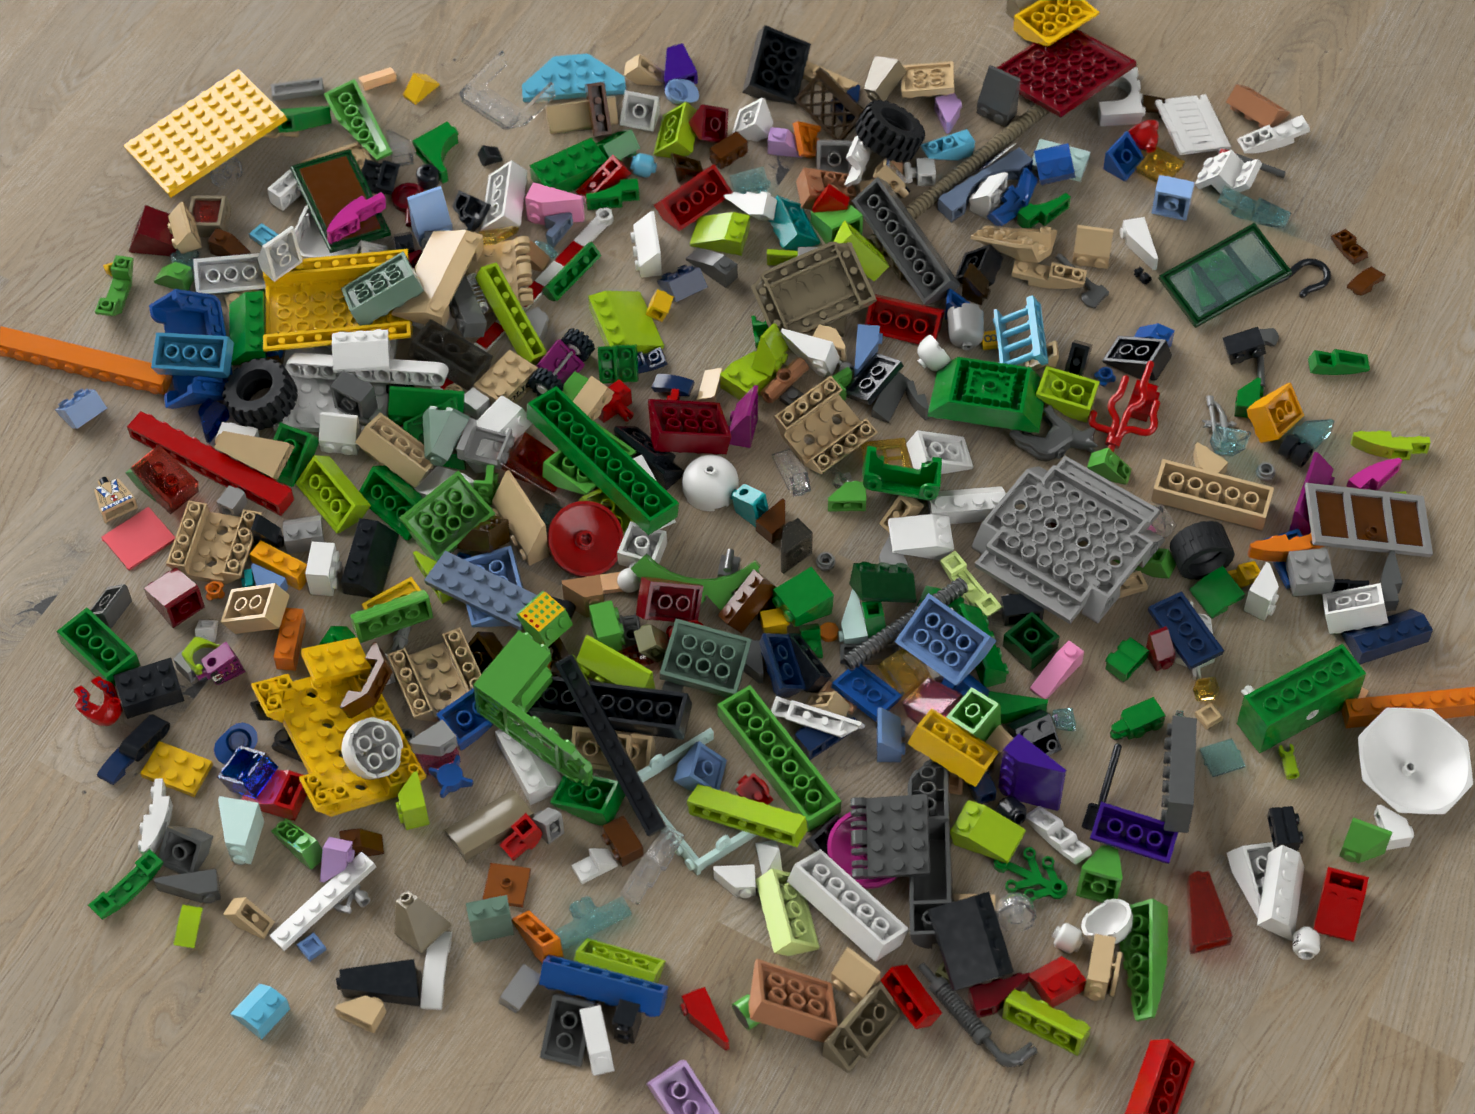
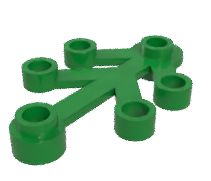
[993,847,1068,903]

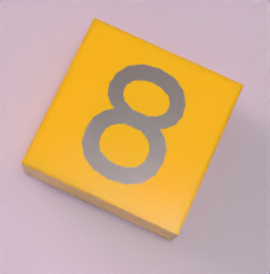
[981,330,998,350]

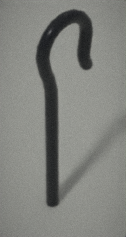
[1214,258,1331,308]

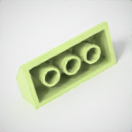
[756,868,820,956]

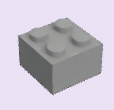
[1285,548,1335,596]

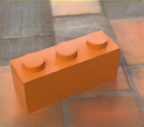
[273,608,306,671]

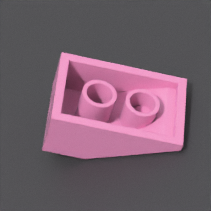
[525,182,585,225]

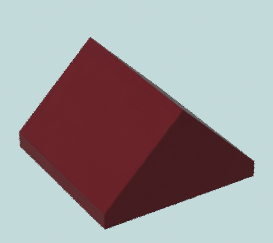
[689,104,729,143]

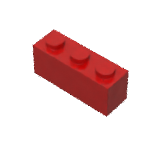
[880,964,942,1029]

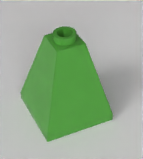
[946,687,1001,742]
[1076,845,1123,903]

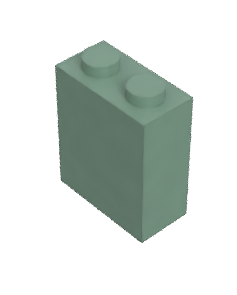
[466,895,514,943]

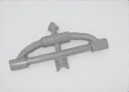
[1202,395,1237,453]

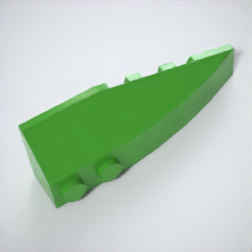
[324,79,393,161]
[1119,898,1168,1022]

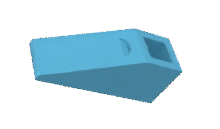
[920,129,975,161]

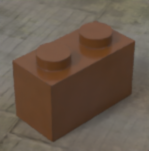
[601,815,644,867]

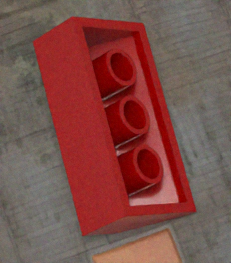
[654,164,732,231]
[865,294,945,344]
[1125,1039,1195,1114]

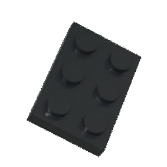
[845,353,904,405]

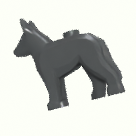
[1009,405,1098,462]

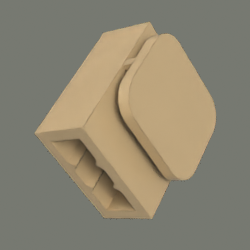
[1084,934,1122,1001]

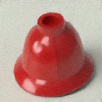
[1128,120,1159,153]

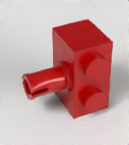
[598,379,634,423]

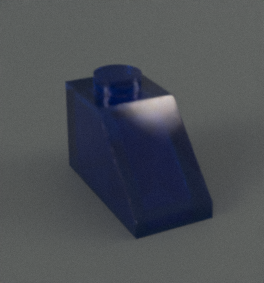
[198,398,230,444]

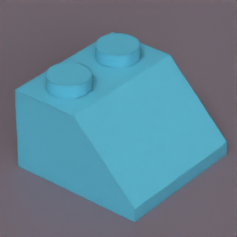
[231,984,290,1040]

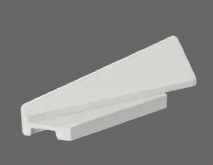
[771,696,865,738]

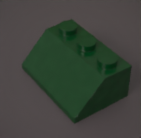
[849,561,917,603]

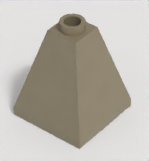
[395,891,451,953]

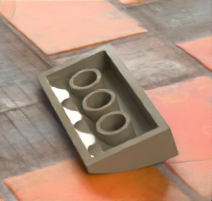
[444,790,534,862]

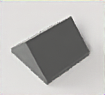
[90,584,132,629]

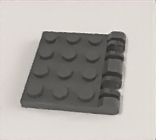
[850,794,930,880]

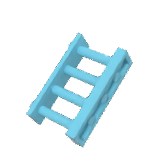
[993,295,1048,365]

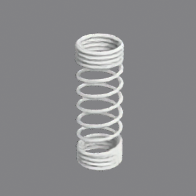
[467,273,489,313]

